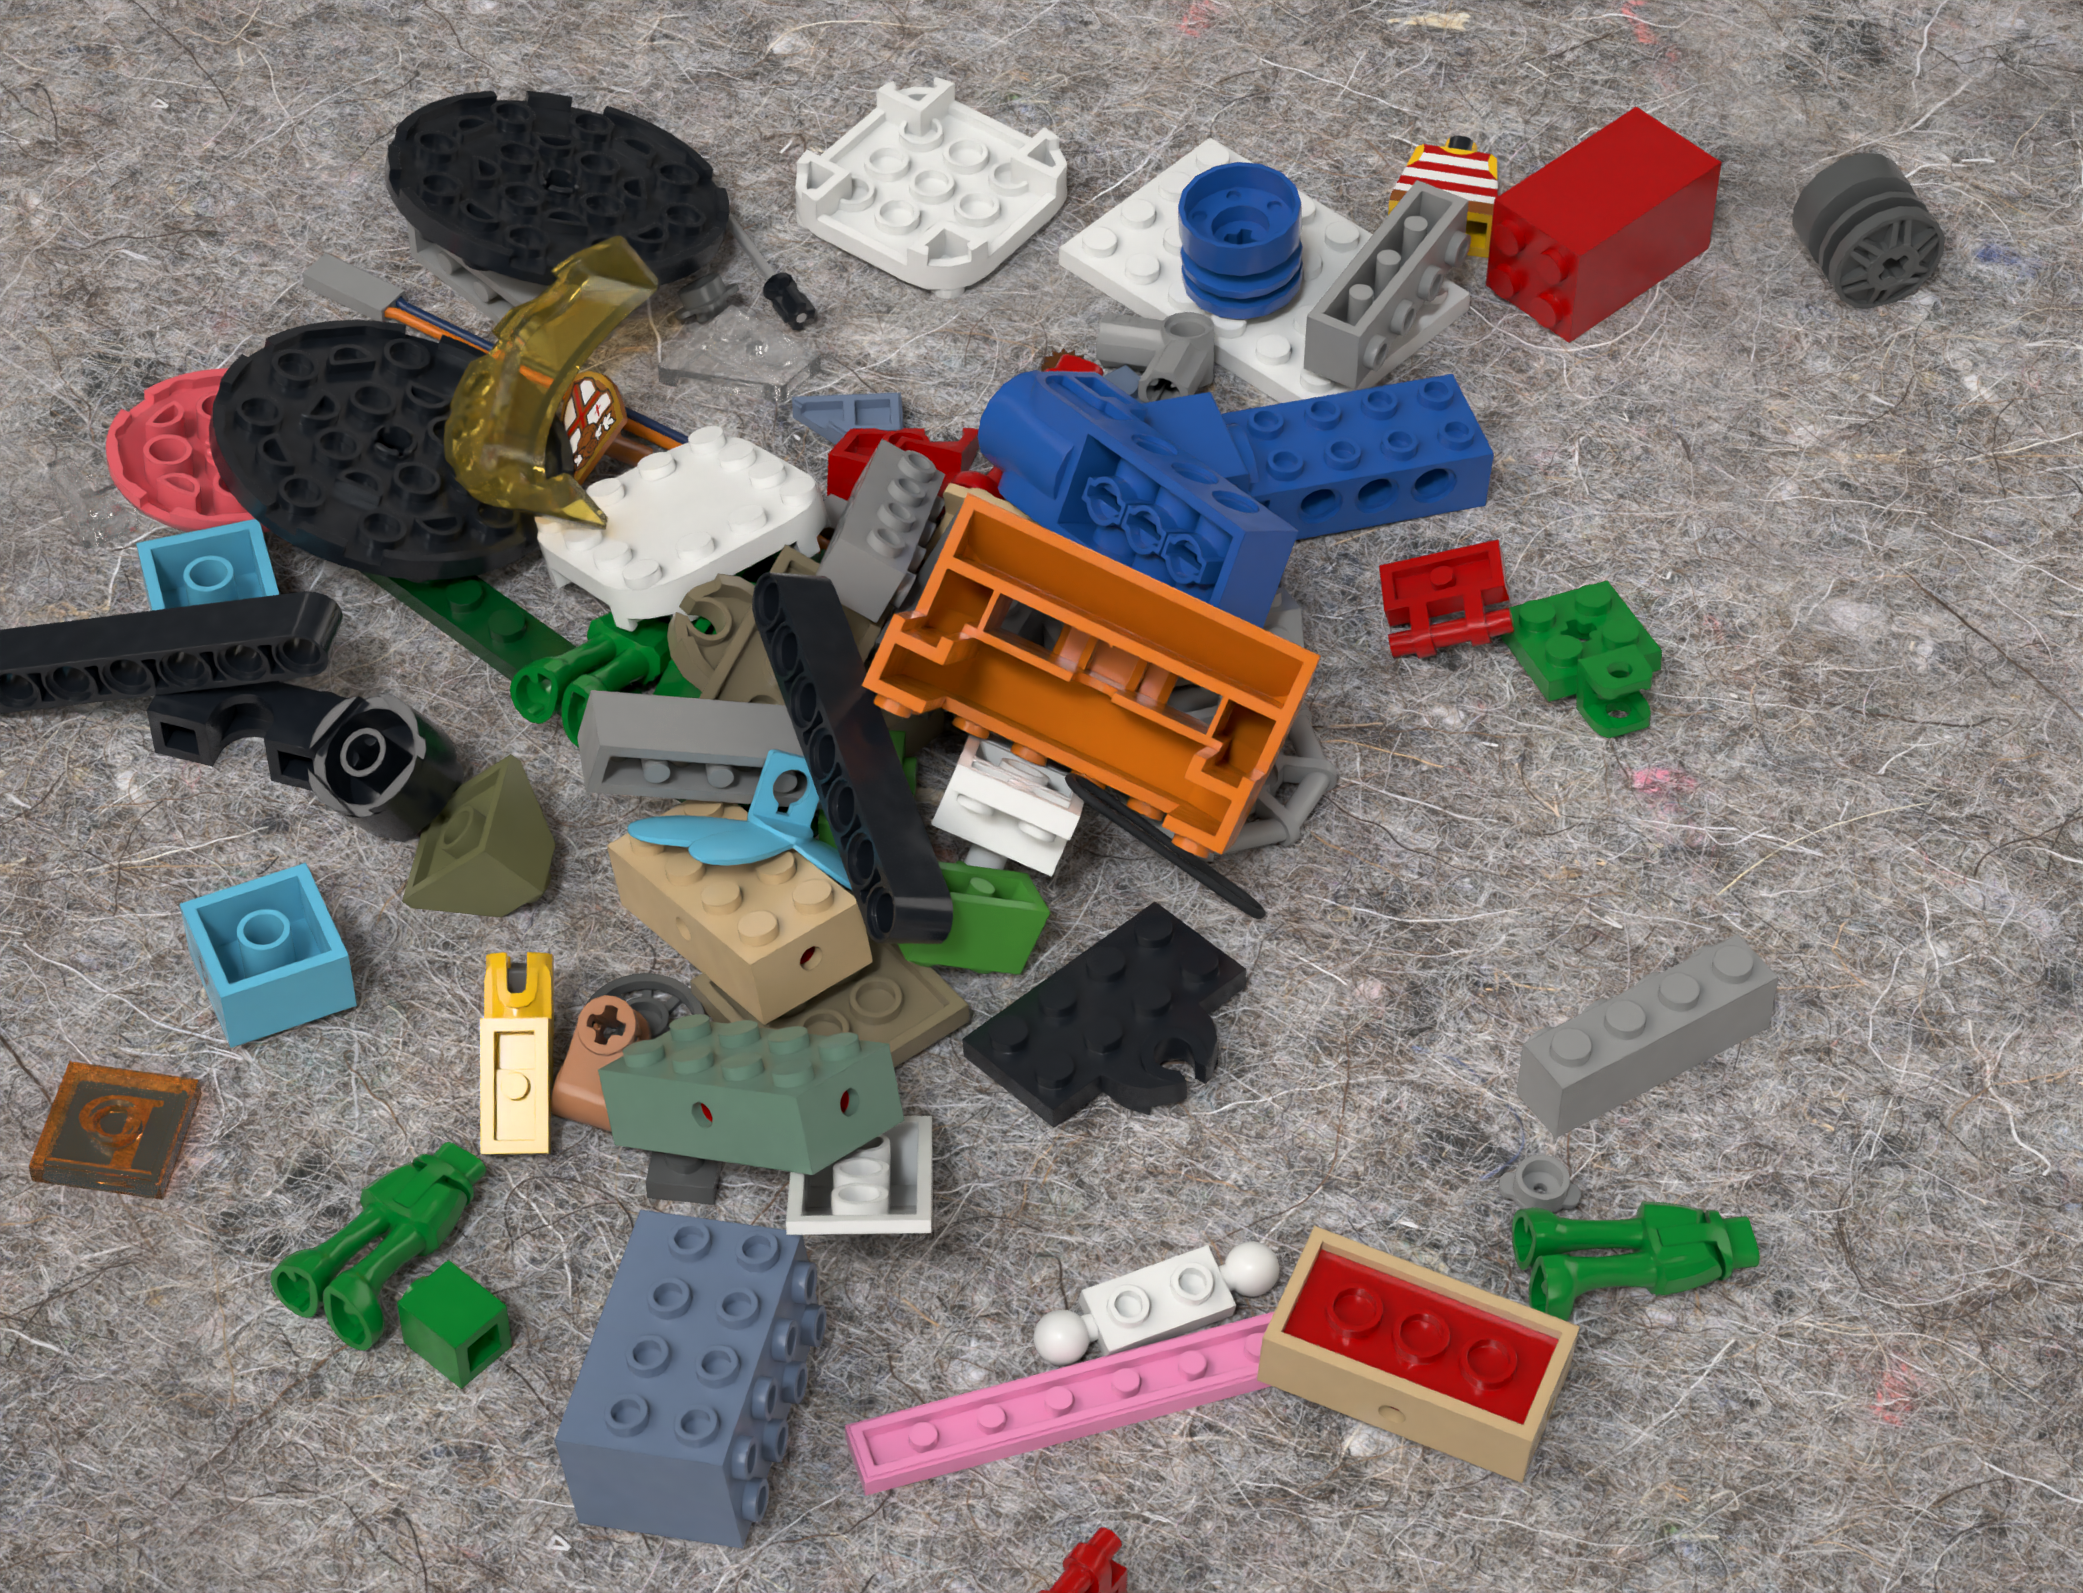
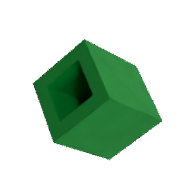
[397,1260,512,1389]

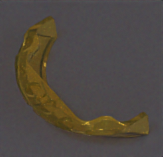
[444,236,658,530]

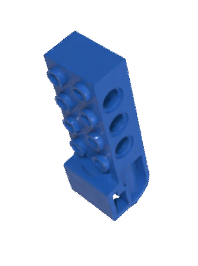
[978,370,1299,629]
[1141,374,1494,540]

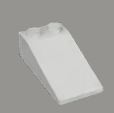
[786,1116,933,1235]

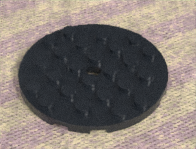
[384,91,730,291]
[209,320,574,582]

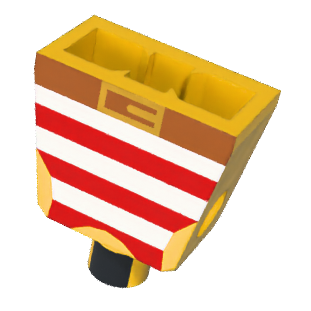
[1388,136,1498,258]

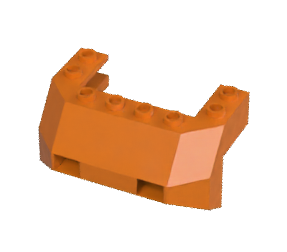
[862,493,1321,858]

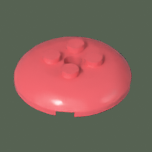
[106,368,271,533]

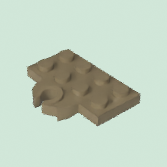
[667,544,894,706]

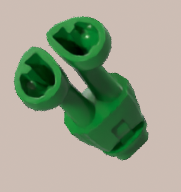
[510,612,697,748]
[270,1142,486,1351]
[1512,1201,1760,1321]

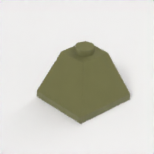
[402,754,556,918]

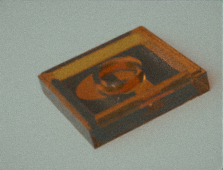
[29,1061,202,1200]

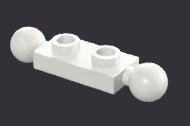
[1034,1241,1279,1366]

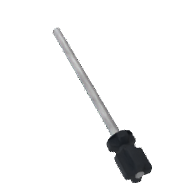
[727,213,816,330]

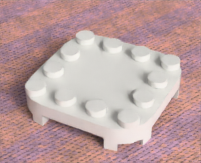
[795,77,1067,299]
[535,426,831,632]

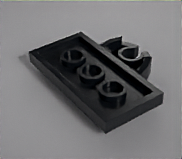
[962,902,1246,1128]

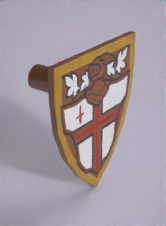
[560,371,653,502]

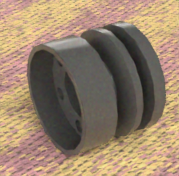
[1792,153,1945,308]

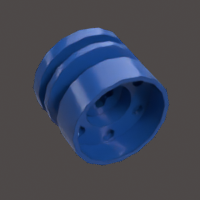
[1178,162,1303,319]

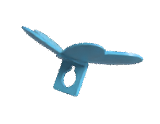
[627,749,852,890]

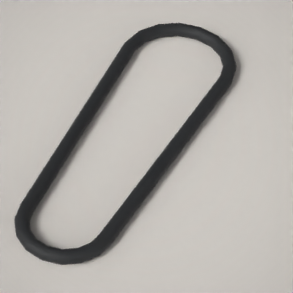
[1065,773,1266,919]

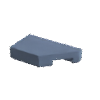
[792,392,903,445]

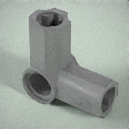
[1096,312,1214,403]

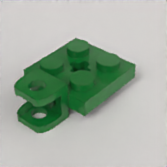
[1499,580,1662,738]

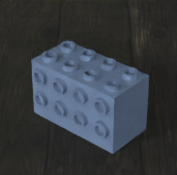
[554,1210,827,1549]

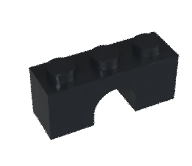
[146,681,349,791]

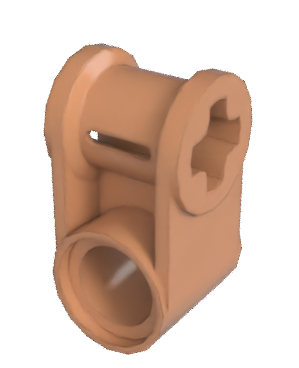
[551,995,652,1132]

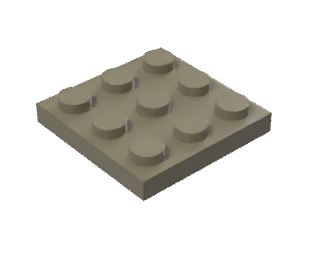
[690,887,969,1068]

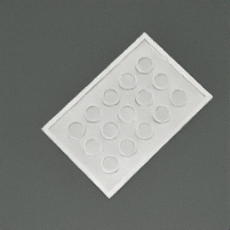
[1059,138,1471,403]

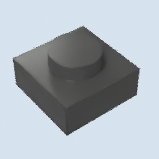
[646,1151,723,1205]

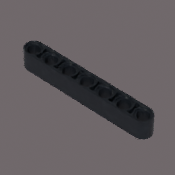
[752,572,953,944]
[0,591,343,714]

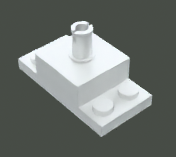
[931,731,1086,877]

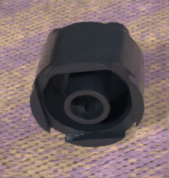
[308,693,464,842]

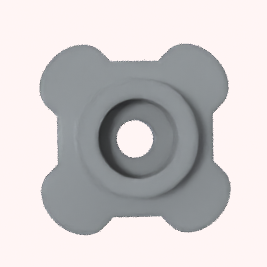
[1499,1154,1581,1213]

